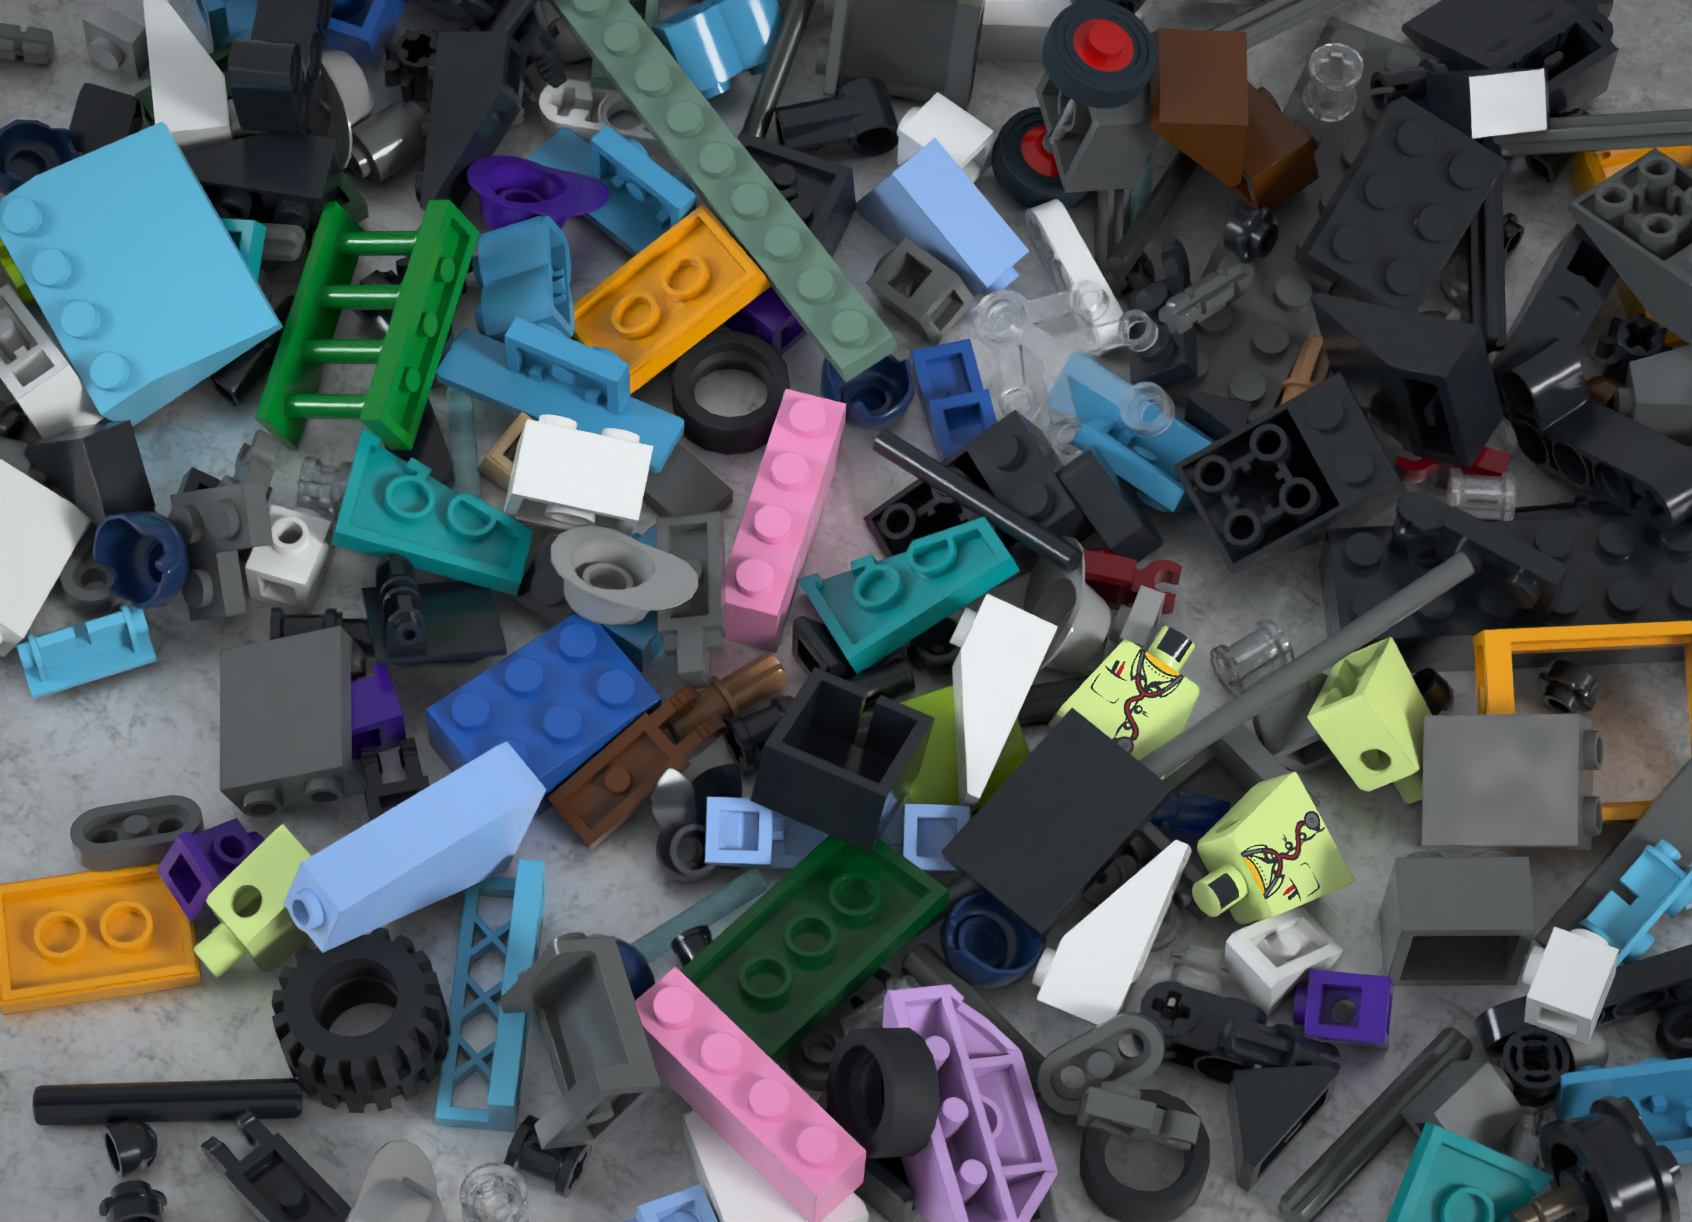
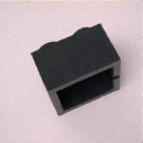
[750,667,935,853]

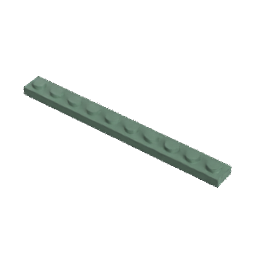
[547,0,898,382]

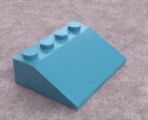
[0,122,283,427]

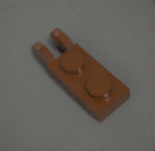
[547,685,727,850]

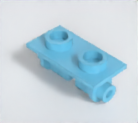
[16,605,157,699]
[1579,839,1692,967]

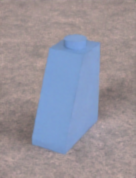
[855,138,1029,298]

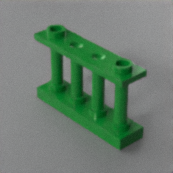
[255,200,480,451]

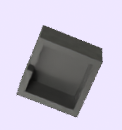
[1379,851,1536,986]

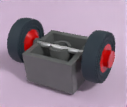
[992,0,1161,210]

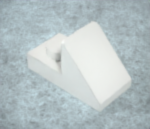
[1224,905,1345,1016]

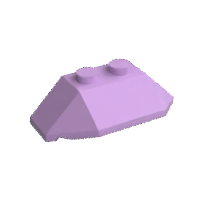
[881,984,1058,1222]

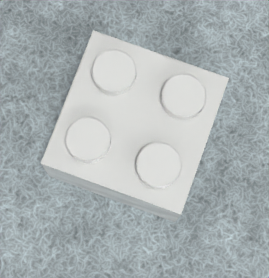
[503,414,653,536]

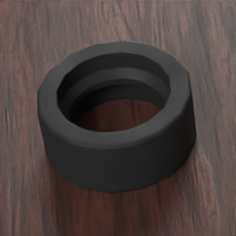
[672,331,790,455]
[827,1027,940,1158]
[1080,1089,1210,1222]

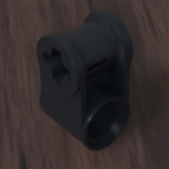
[1132,981,1267,1085]

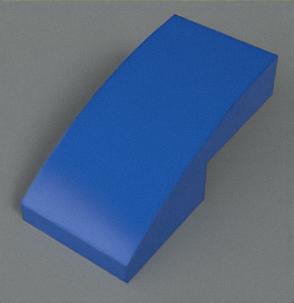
[908,338,997,461]

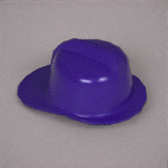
[466,155,610,231]

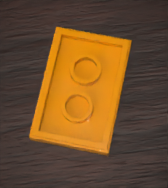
[573,203,772,395]
[0,862,203,1015]

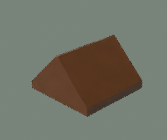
[1150,29,1249,188]

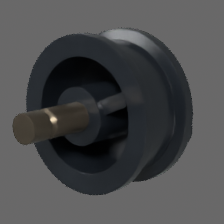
[1508,1096,1682,1222]

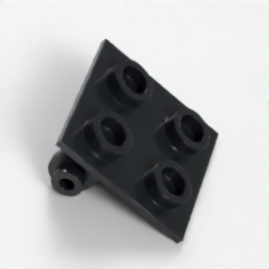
[361,553,507,666]

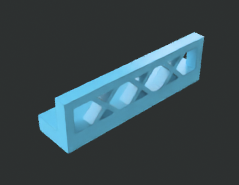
[435,859,547,1132]

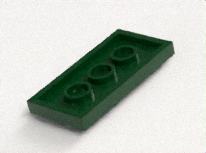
[680,835,949,1064]

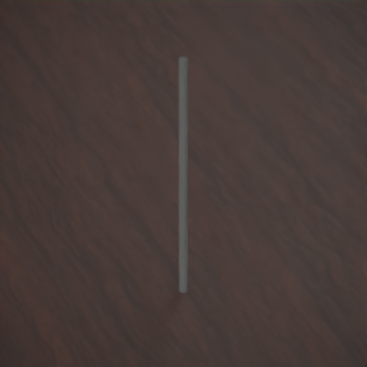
[910,551,1475,941]

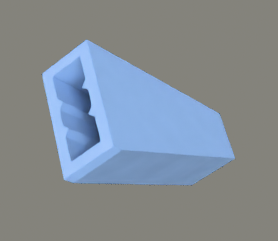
[283,742,547,953]

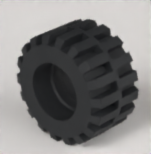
[271,927,451,1113]

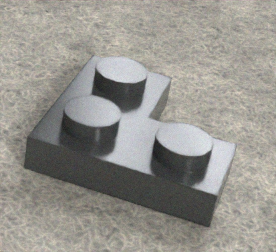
[170,480,273,621]

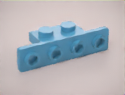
[526,125,696,256]
[436,316,684,473]
[1048,352,1215,512]
[1554,1057,1692,1165]

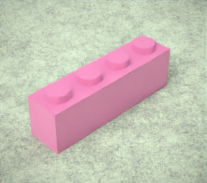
[723,389,846,653]
[635,966,866,1222]

